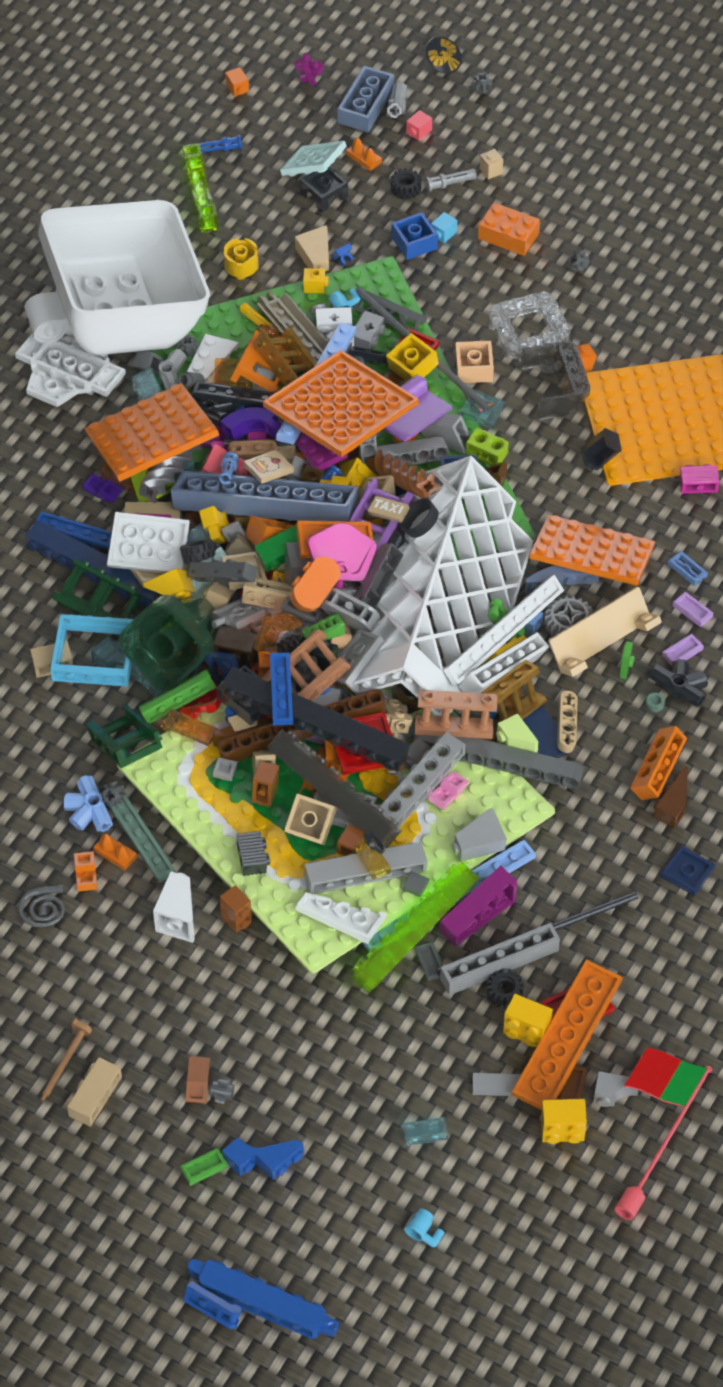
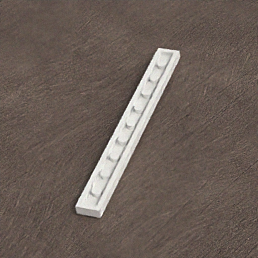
[443,575,564,686]

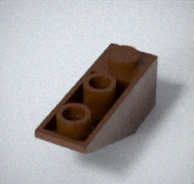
[653,766,688,828]

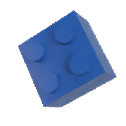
[391,212,438,260]

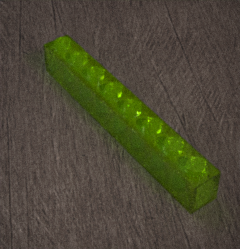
[351,862,479,994]

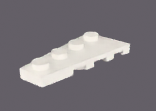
[187,334,239,392]
[296,892,387,944]

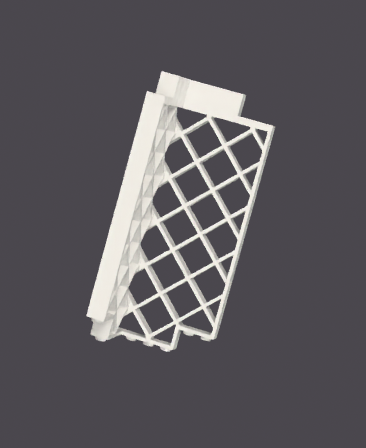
[334,456,533,718]

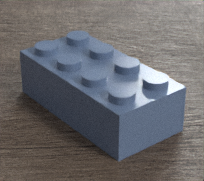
[338,66,394,133]

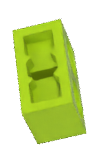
[466,428,509,465]

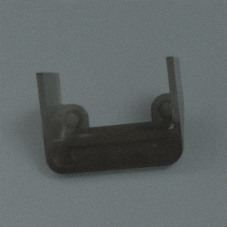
[521,341,591,420]

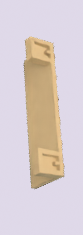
[548,587,662,677]

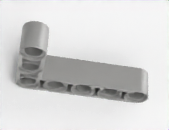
[358,434,449,468]

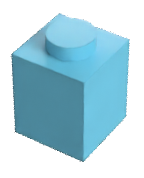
[431,212,457,243]

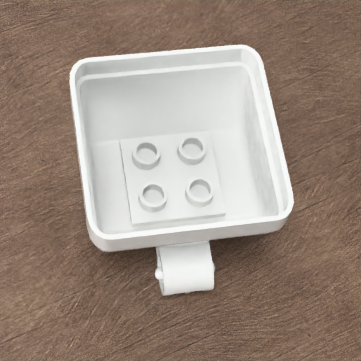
[24,200,210,355]

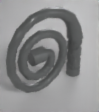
[18,885,65,928]

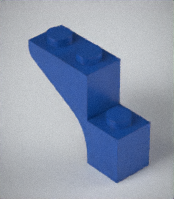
[222,1138,304,1180]

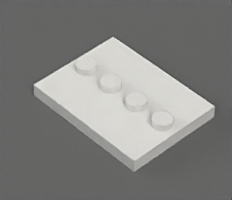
[107,512,190,573]

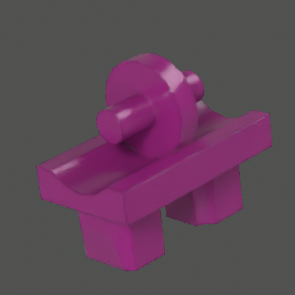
[295,52,324,86]

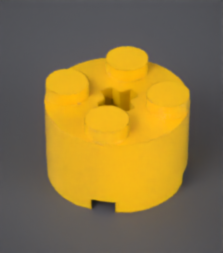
[223,238,259,280]

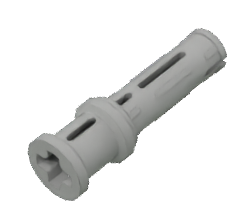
[424,168,477,192]

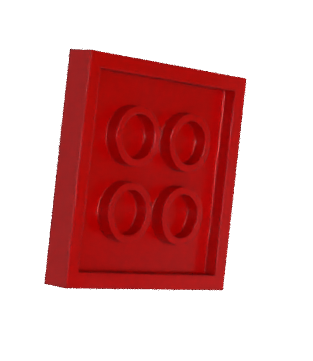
[333,712,392,775]

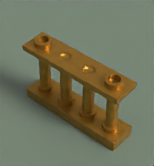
[253,327,317,387]
[476,660,547,742]

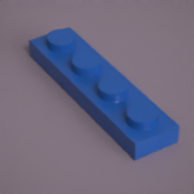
[270,653,293,725]

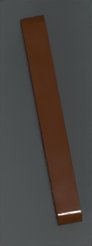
[218,689,386,762]

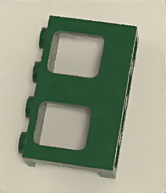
[52,559,141,635]
[86,704,163,768]

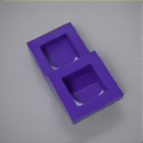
[82,473,124,503]

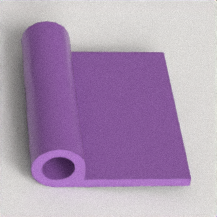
[384,375,452,443]

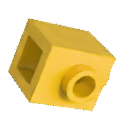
[303,268,329,294]

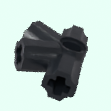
[191,395,235,428]
[650,659,708,708]

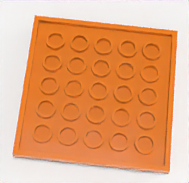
[263,350,419,457]
[84,383,219,482]

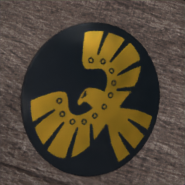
[426,37,462,74]

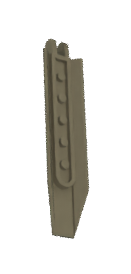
[257,292,329,362]

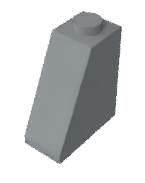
[421,414,470,454]
[452,808,507,862]

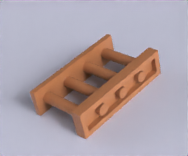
[262,629,352,701]
[415,690,497,739]

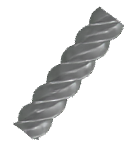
[139,444,201,503]

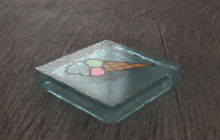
[460,389,505,429]

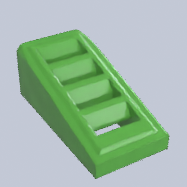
[302,613,345,641]

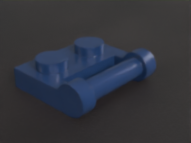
[202,650,240,686]

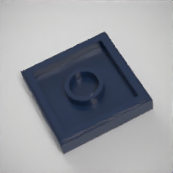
[660,846,716,896]

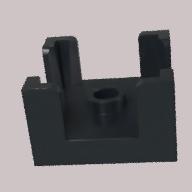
[300,166,348,212]

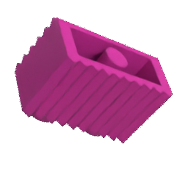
[679,464,719,494]

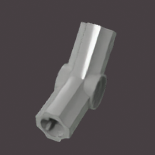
[387,82,407,118]
[159,349,187,390]

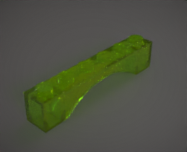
[183,143,218,232]

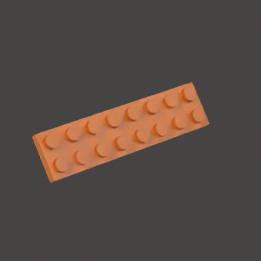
[511,959,623,1110]

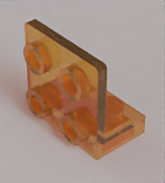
[214,358,252,389]
[253,611,303,651]

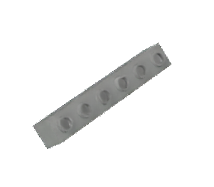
[373,732,465,836]

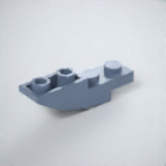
[525,565,599,594]

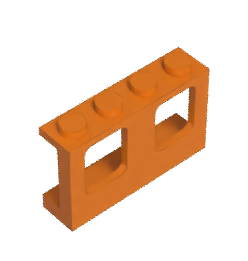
[230,330,292,393]

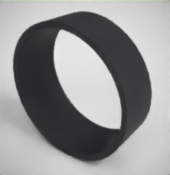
[399,498,439,538]

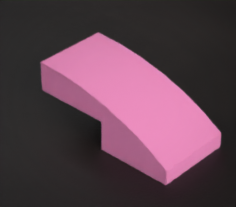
[428,771,469,810]

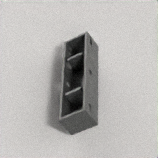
[354,543,404,610]
[187,560,258,582]

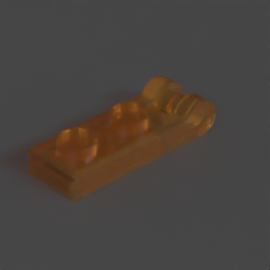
[160,709,218,747]

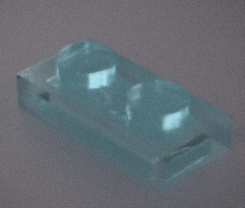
[403,1117,448,1146]

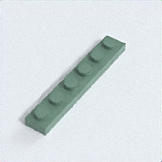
[102,795,176,883]

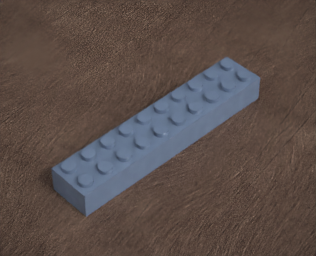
[171,471,360,522]

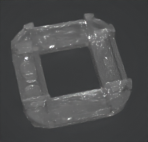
[489,291,570,362]

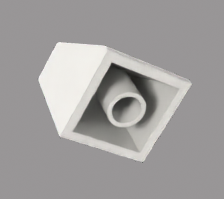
[153,872,195,943]

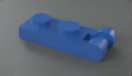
[183,1281,242,1329]

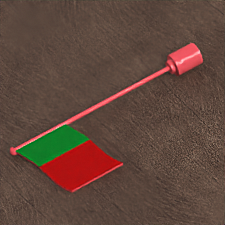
[615,1048,712,1220]

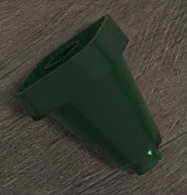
[119,595,215,690]

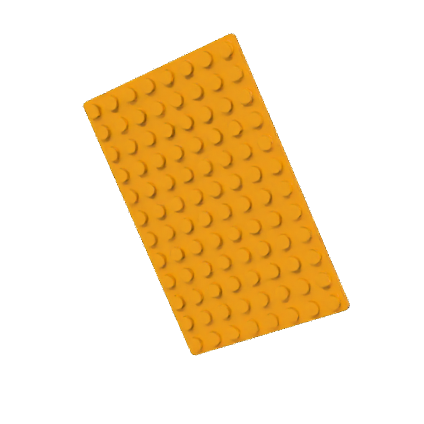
[578,354,723,486]

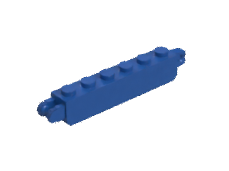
[188,1259,339,1339]

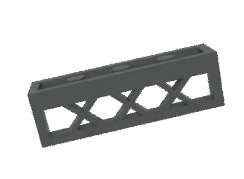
[353,290,427,331]

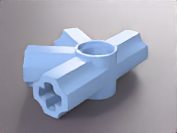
[64,775,113,832]

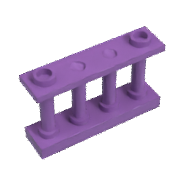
[349,478,415,559]

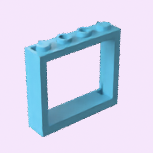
[50,614,137,687]

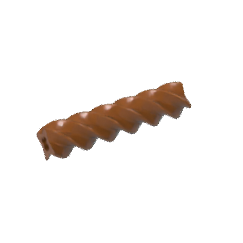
[367,449,441,498]

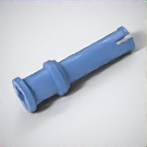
[219,452,239,484]

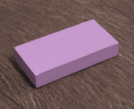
[672,592,713,627]
[662,634,704,665]

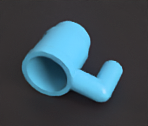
[329,288,361,310]
[404,1209,444,1247]

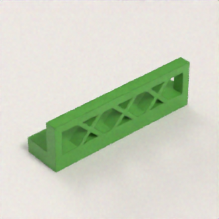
[139,670,216,723]

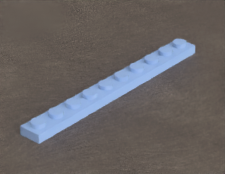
[276,323,356,445]
[362,840,536,955]

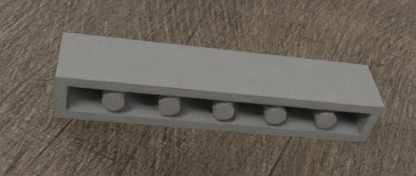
[304,842,428,894]
[440,923,560,995]

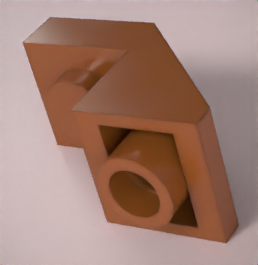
[186,1056,210,1103]

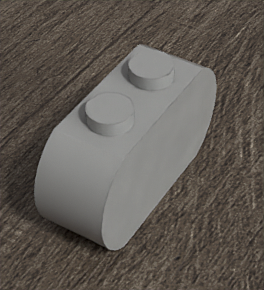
[321,588,380,632]

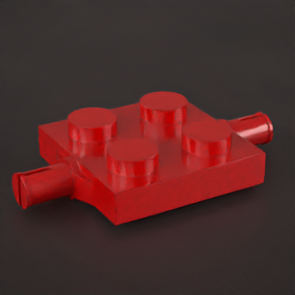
[180,680,222,719]

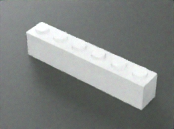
[458,632,550,693]

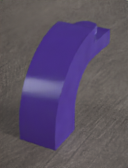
[220,407,282,443]

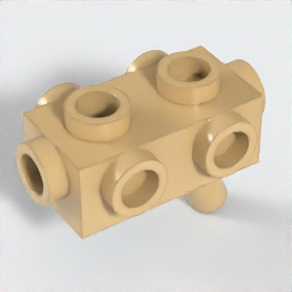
[384,698,413,739]

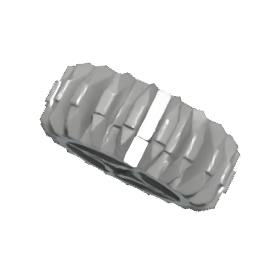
[544,595,594,636]

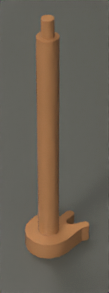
[40,1018,92,1101]

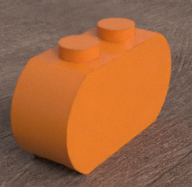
[290,557,341,612]

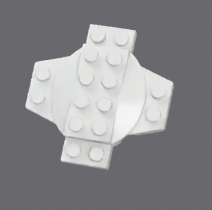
[15,333,125,407]

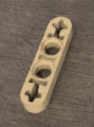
[557,691,578,753]

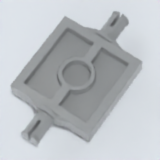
[211,599,266,630]

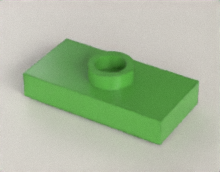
[619,641,635,680]
[180,1148,228,1186]

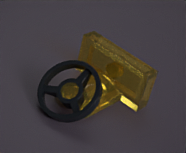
[355,829,391,880]

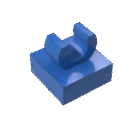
[330,243,353,266]

